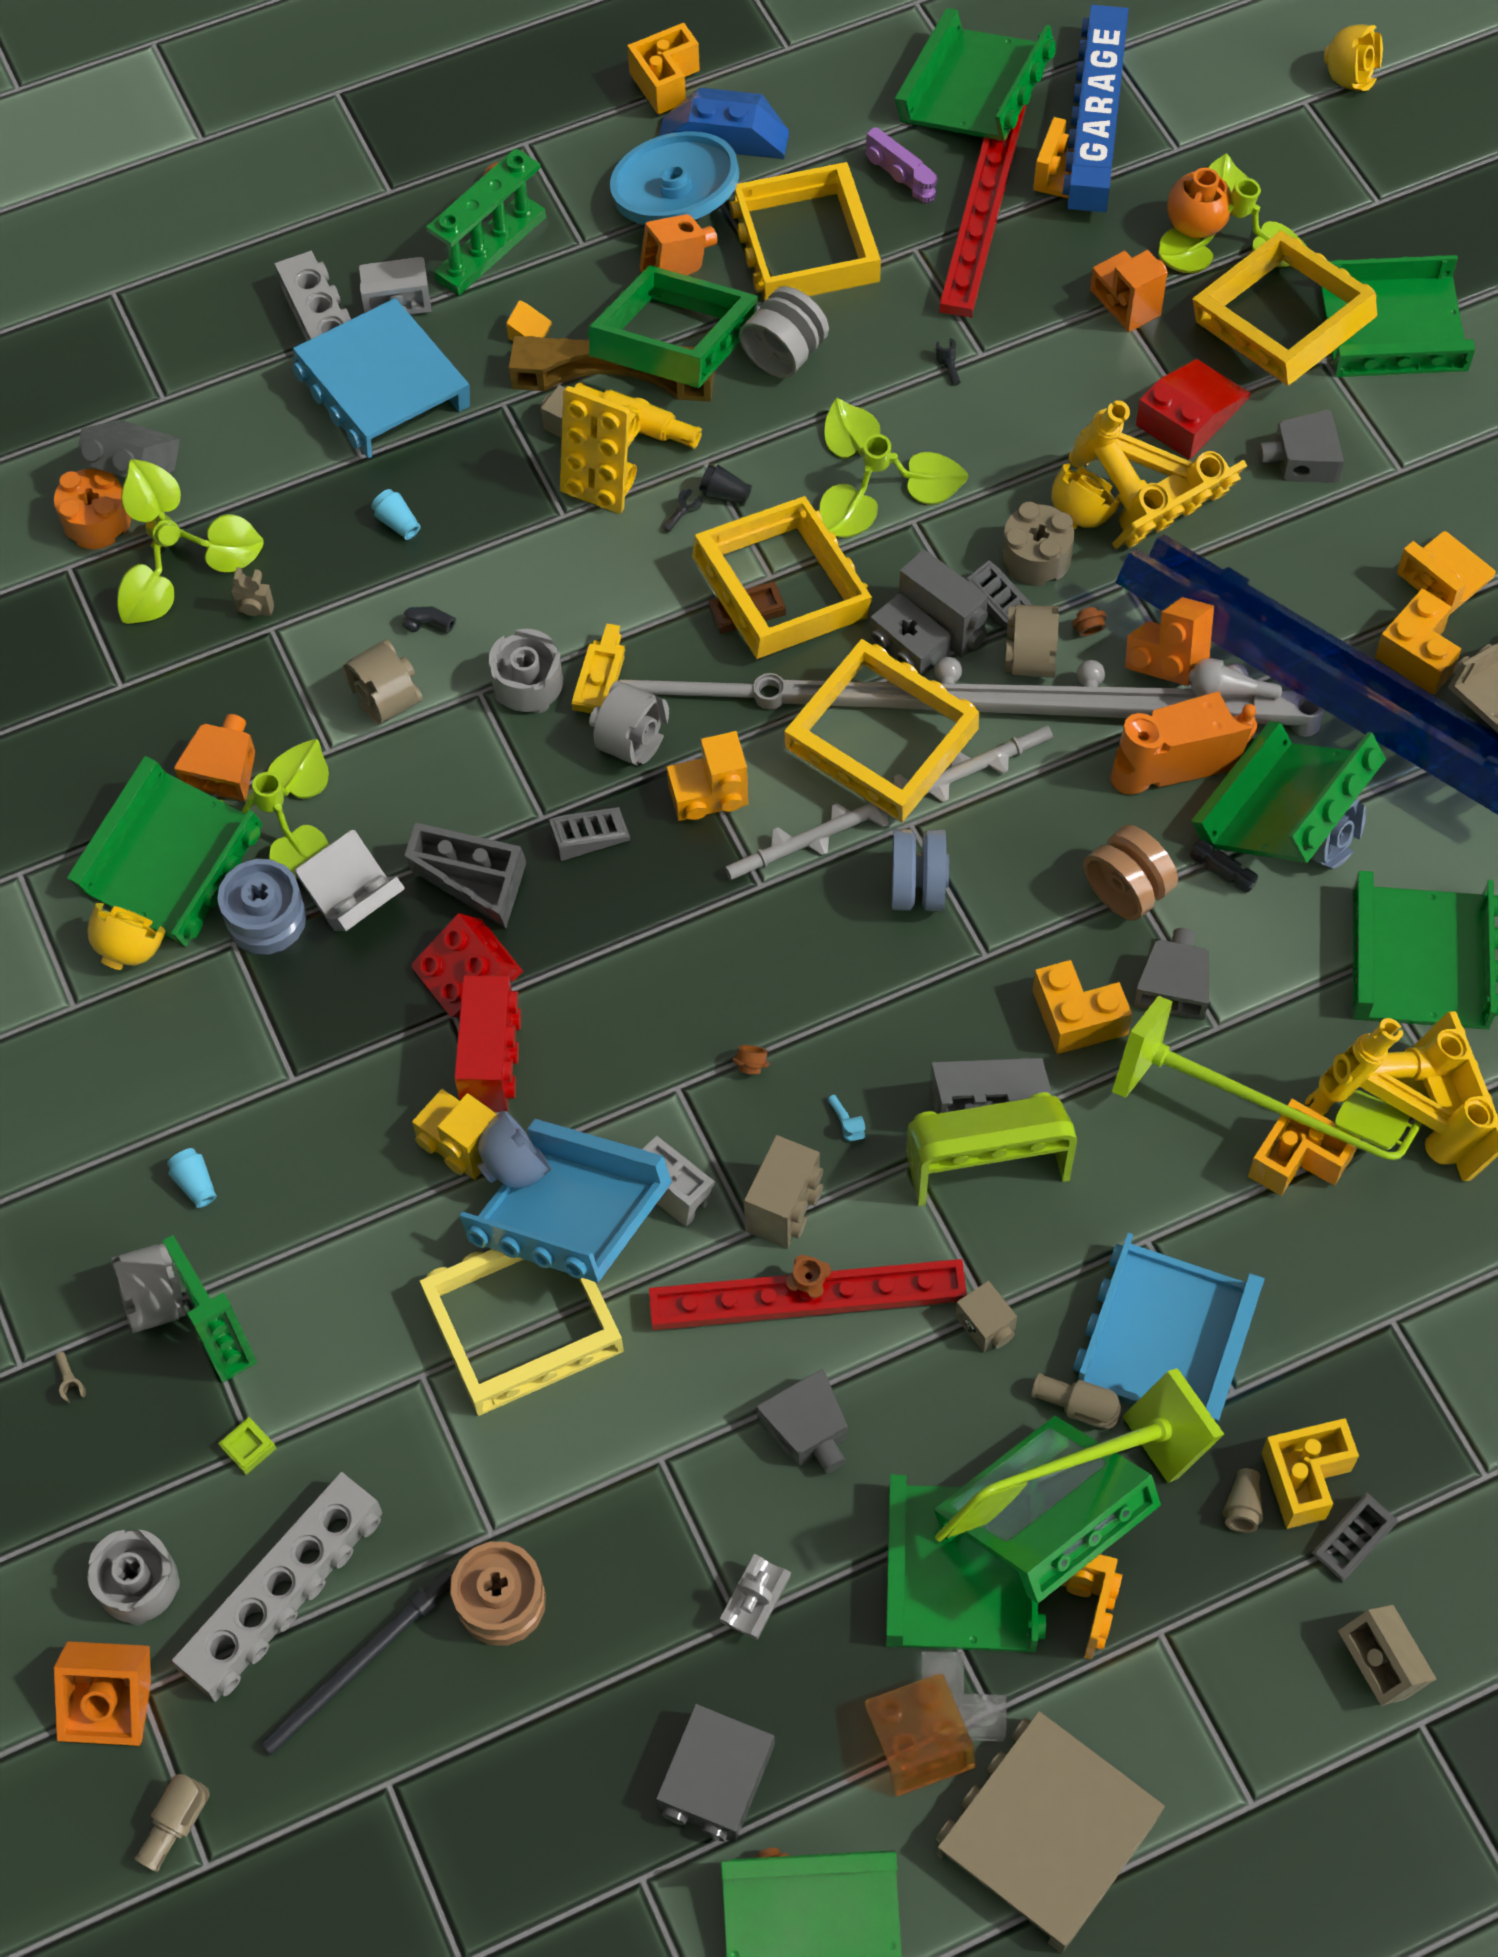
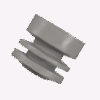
[739,286,829,378]

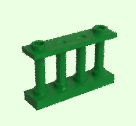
[426,148,546,296]

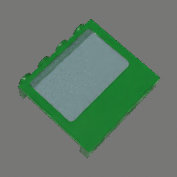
[933,1416,1161,1603]

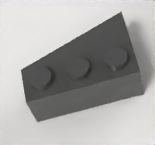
[405,822,526,929]
[929,1058,1052,1114]

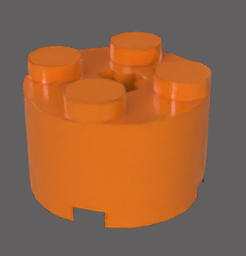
[54,469,131,549]

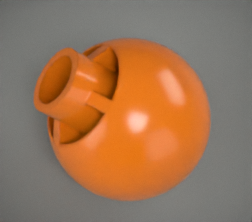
[1167,168,1232,238]

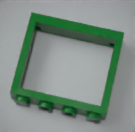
[586,265,758,388]

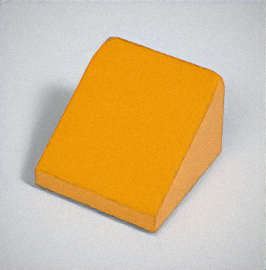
[506,300,552,340]

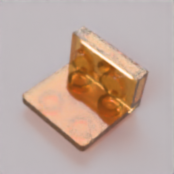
[865,1673,975,1797]

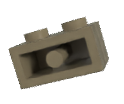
[1338,1605,1437,1706]

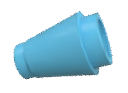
[371,489,421,540]
[167,1148,217,1208]

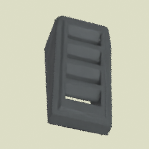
[966,560,1032,630]
[549,807,630,861]
[1312,1493,1398,1582]

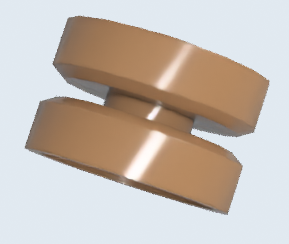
[1083,825,1178,921]
[450,1541,546,1646]

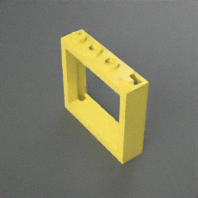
[419,1249,624,1416]

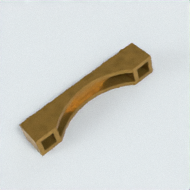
[509,336,715,402]

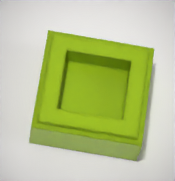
[218,1417,277,1475]

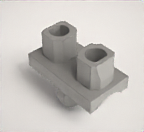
[720,1554,791,1640]

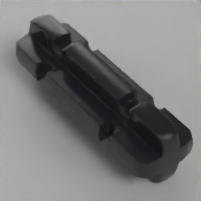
[1190,840,1258,892]

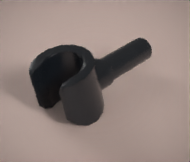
[936,338,961,386]
[663,489,703,532]

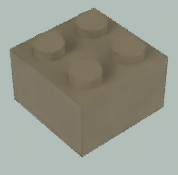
[744,1135,824,1249]

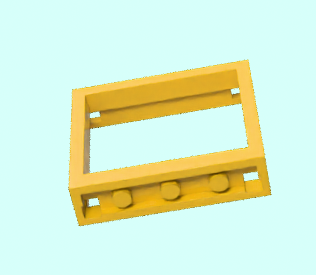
[729,162,881,302]
[1192,230,1377,386]
[692,496,872,659]
[784,639,979,823]

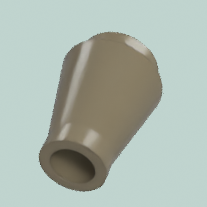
[1222,1468,1263,1533]

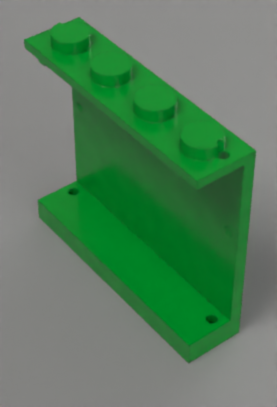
[895,8,1056,141]
[1320,255,1475,377]
[1191,721,1386,863]
[67,756,263,947]
[1352,871,1498,1030]
[886,1474,1046,1652]
[721,1850,902,1957]

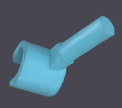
[828,1095,866,1141]

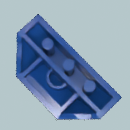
[659,87,789,159]

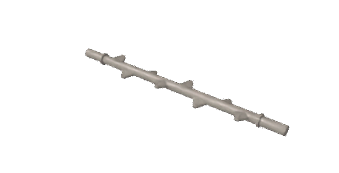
[725,725,1053,880]

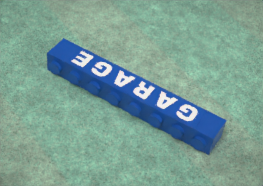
[1062,5,1129,213]

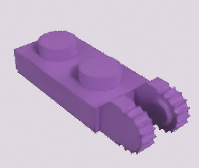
[865,127,937,204]

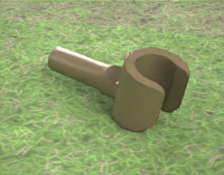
[55,1352,86,1404]

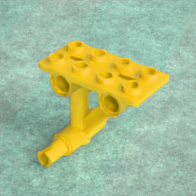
[560,382,702,514]
[1069,400,1247,549]
[1305,1011,1498,1181]

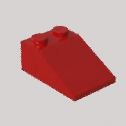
[1136,359,1251,460]

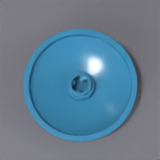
[610,131,740,225]

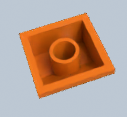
[54,1641,151,1746]

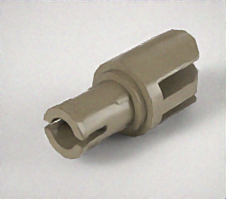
[1031,1373,1122,1429]
[134,1774,210,1872]

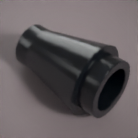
[699,464,752,505]

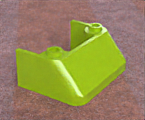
[906,1092,1077,1206]

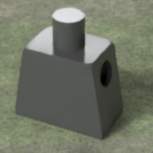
[1258,409,1344,483]
[1134,928,1209,1020]
[757,1369,848,1474]

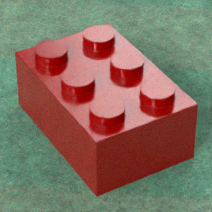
[455,975,522,1112]

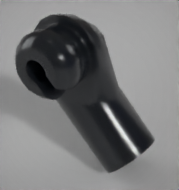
[401,606,456,633]

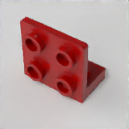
[411,913,523,1018]

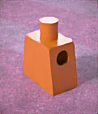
[639,214,717,276]
[174,714,255,802]

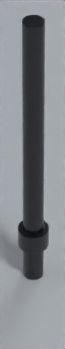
[260,1568,453,1756]

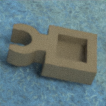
[232,567,274,616]

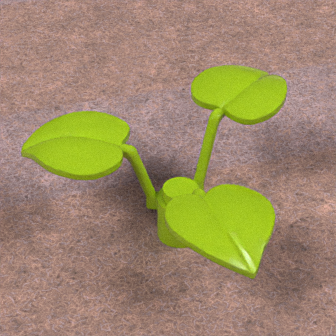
[1158,153,1307,273]
[820,398,968,538]
[117,459,263,624]
[220,739,329,879]

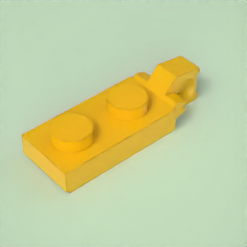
[571,623,625,713]

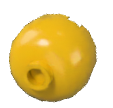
[1324,24,1383,91]
[1051,463,1121,529]
[87,903,166,970]

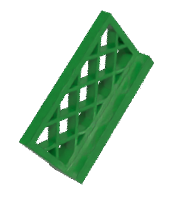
[162,1235,257,1383]

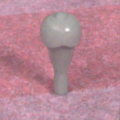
[1189,658,1282,699]

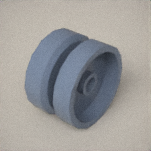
[892,829,949,911]
[217,859,307,954]

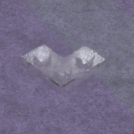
[921,1651,1006,1741]

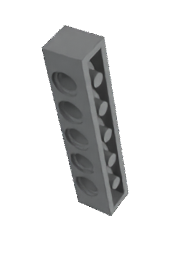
[274,250,351,341]
[172,1471,383,1702]

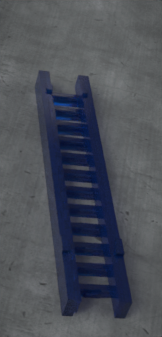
[1115,534,1498,815]

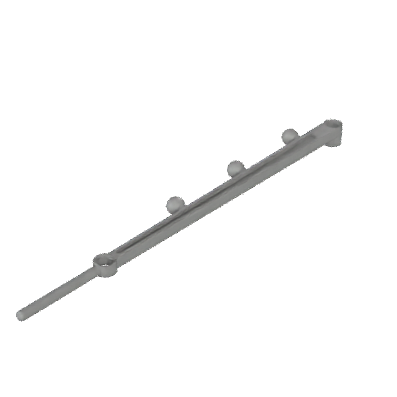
[619,657,1325,737]

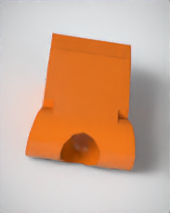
[1110,691,1257,795]

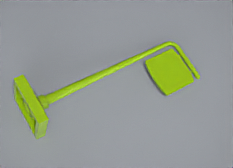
[1112,996,1422,1160]
[935,1368,1224,1542]

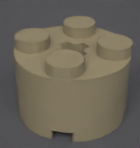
[1002,502,1074,586]
[1005,604,1059,678]
[343,639,423,725]

